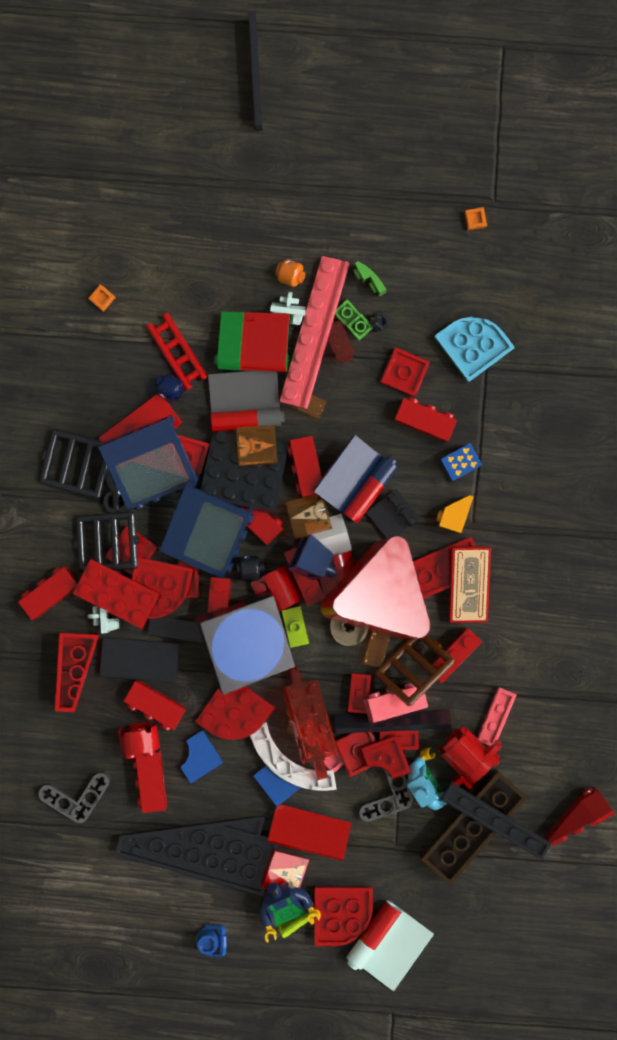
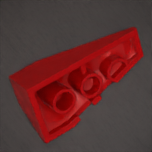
[544,787,615,848]

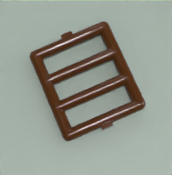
[374,635,455,706]

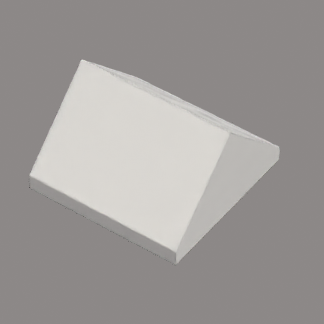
[305,514,352,556]

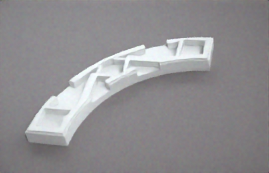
[250,722,337,791]

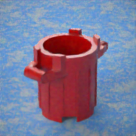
[437,725,501,789]

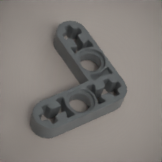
[359,769,413,822]
[39,772,110,823]

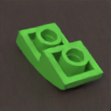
[353,261,386,296]
[335,299,373,340]

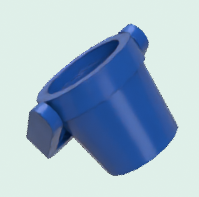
[196,923,227,958]

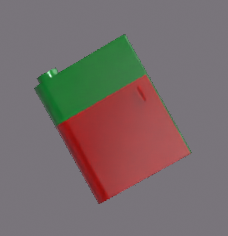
[214,312,290,372]

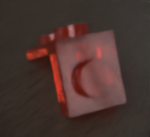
[328,320,355,363]

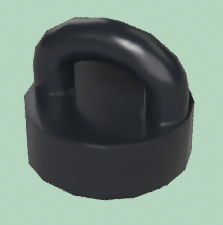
[368,311,388,332]

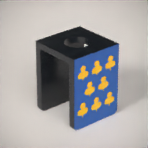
[439,443,482,482]

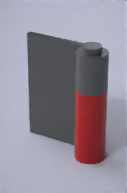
[208,371,285,432]

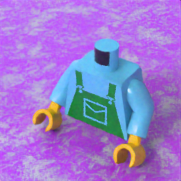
[407,747,448,810]

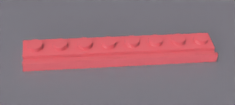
[280,256,349,409]

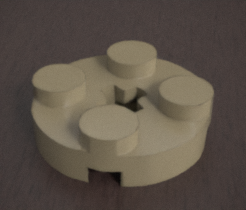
[330,619,368,646]

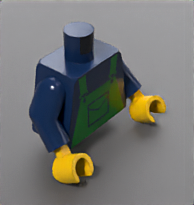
[260,882,321,942]

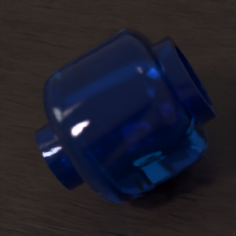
[155,374,185,402]

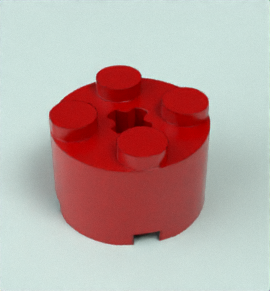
[118,722,160,759]

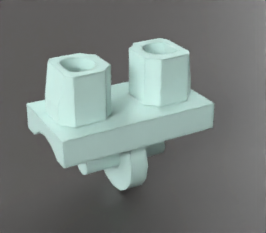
[270,292,306,325]
[87,606,119,633]

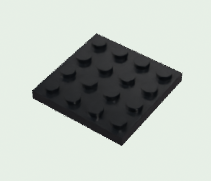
[201,431,289,514]

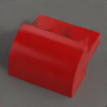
[319,551,355,598]
[250,564,304,612]

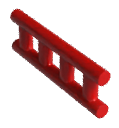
[146,313,208,391]

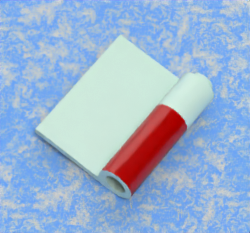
[346,900,434,991]

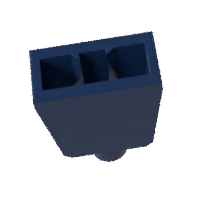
[288,534,337,580]

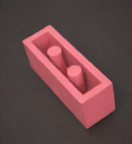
[363,683,428,723]

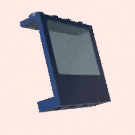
[99,414,200,510]
[160,479,255,578]

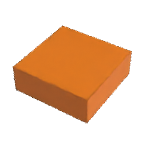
[464,207,487,230]
[88,284,116,312]

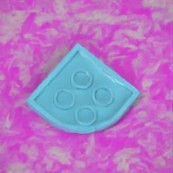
[434,317,515,383]

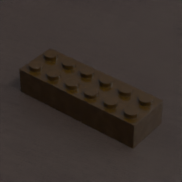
[419,768,528,886]

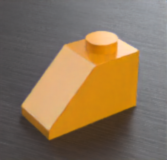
[436,495,473,533]

